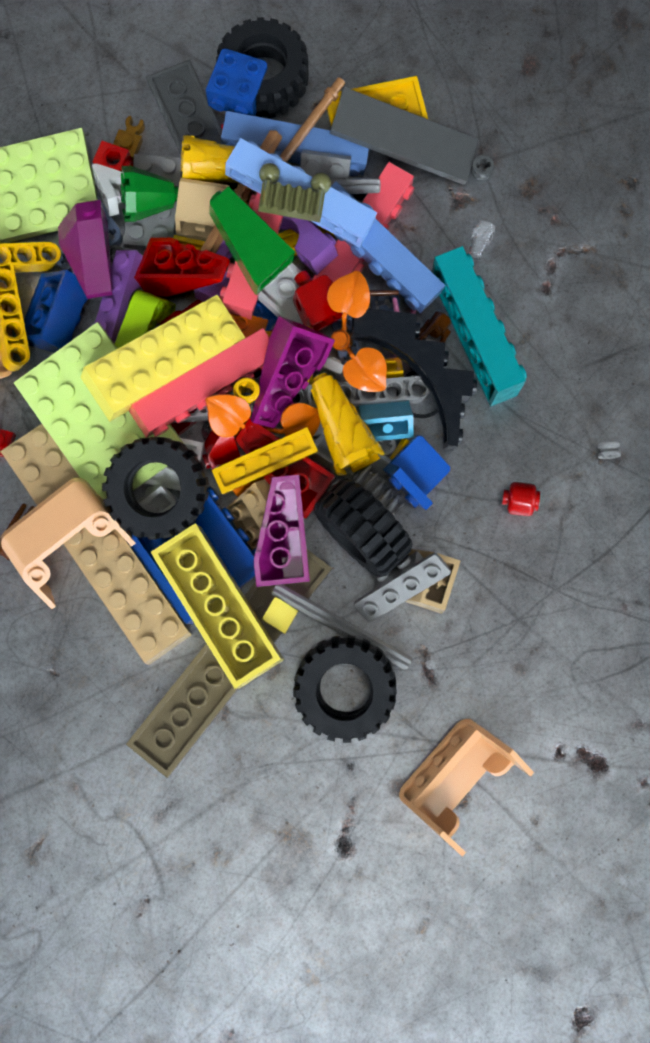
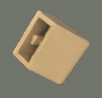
[175,178,230,241]
[227,479,270,550]
[405,549,461,614]

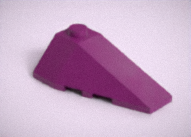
[58,200,113,299]
[251,316,335,428]
[254,475,310,587]

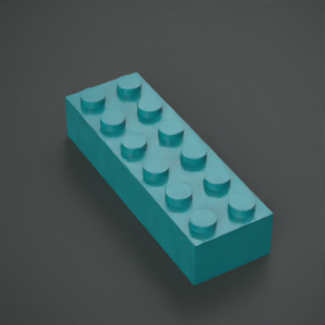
[431,246,527,407]

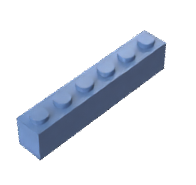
[221,111,369,176]
[331,181,445,314]

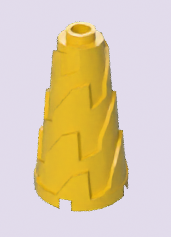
[181,135,239,184]
[311,373,384,476]

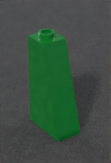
[209,186,295,295]

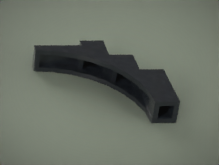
[350,309,477,451]

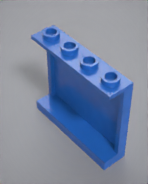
[127,486,256,625]

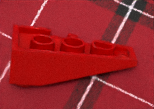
[134,237,230,296]
[235,418,336,519]

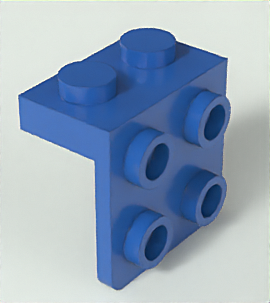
[206,49,267,116]
[383,435,450,510]

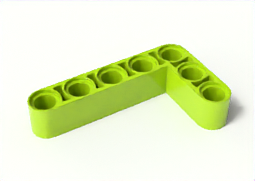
[115,290,176,348]

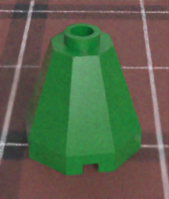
[121,166,179,222]

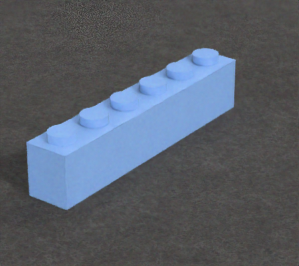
[225,138,377,248]

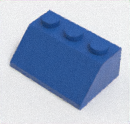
[24,270,88,353]

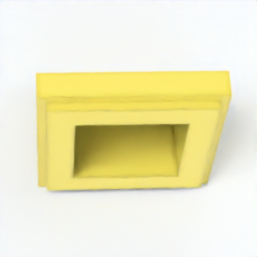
[262,597,298,634]

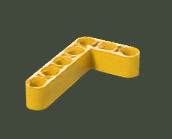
[0,242,61,371]

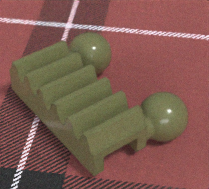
[258,163,331,223]

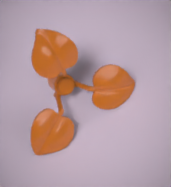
[305,270,387,392]
[205,394,320,497]

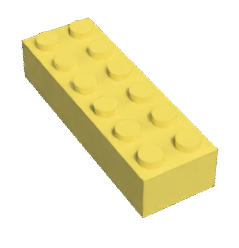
[80,295,245,422]
[151,523,284,689]

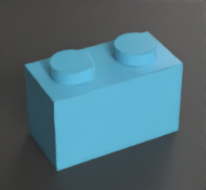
[359,401,414,441]

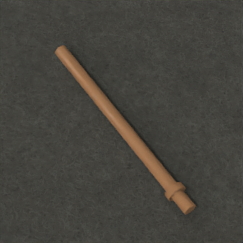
[245,77,345,206]

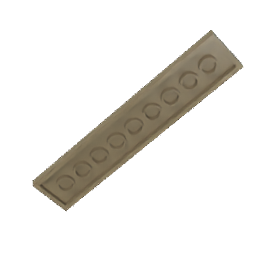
[126,549,332,778]

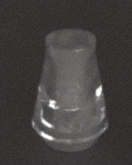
[468,220,496,260]

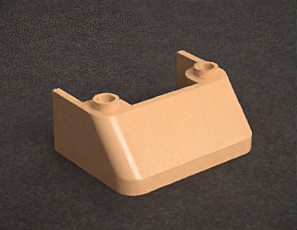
[1,478,135,609]
[399,719,534,857]

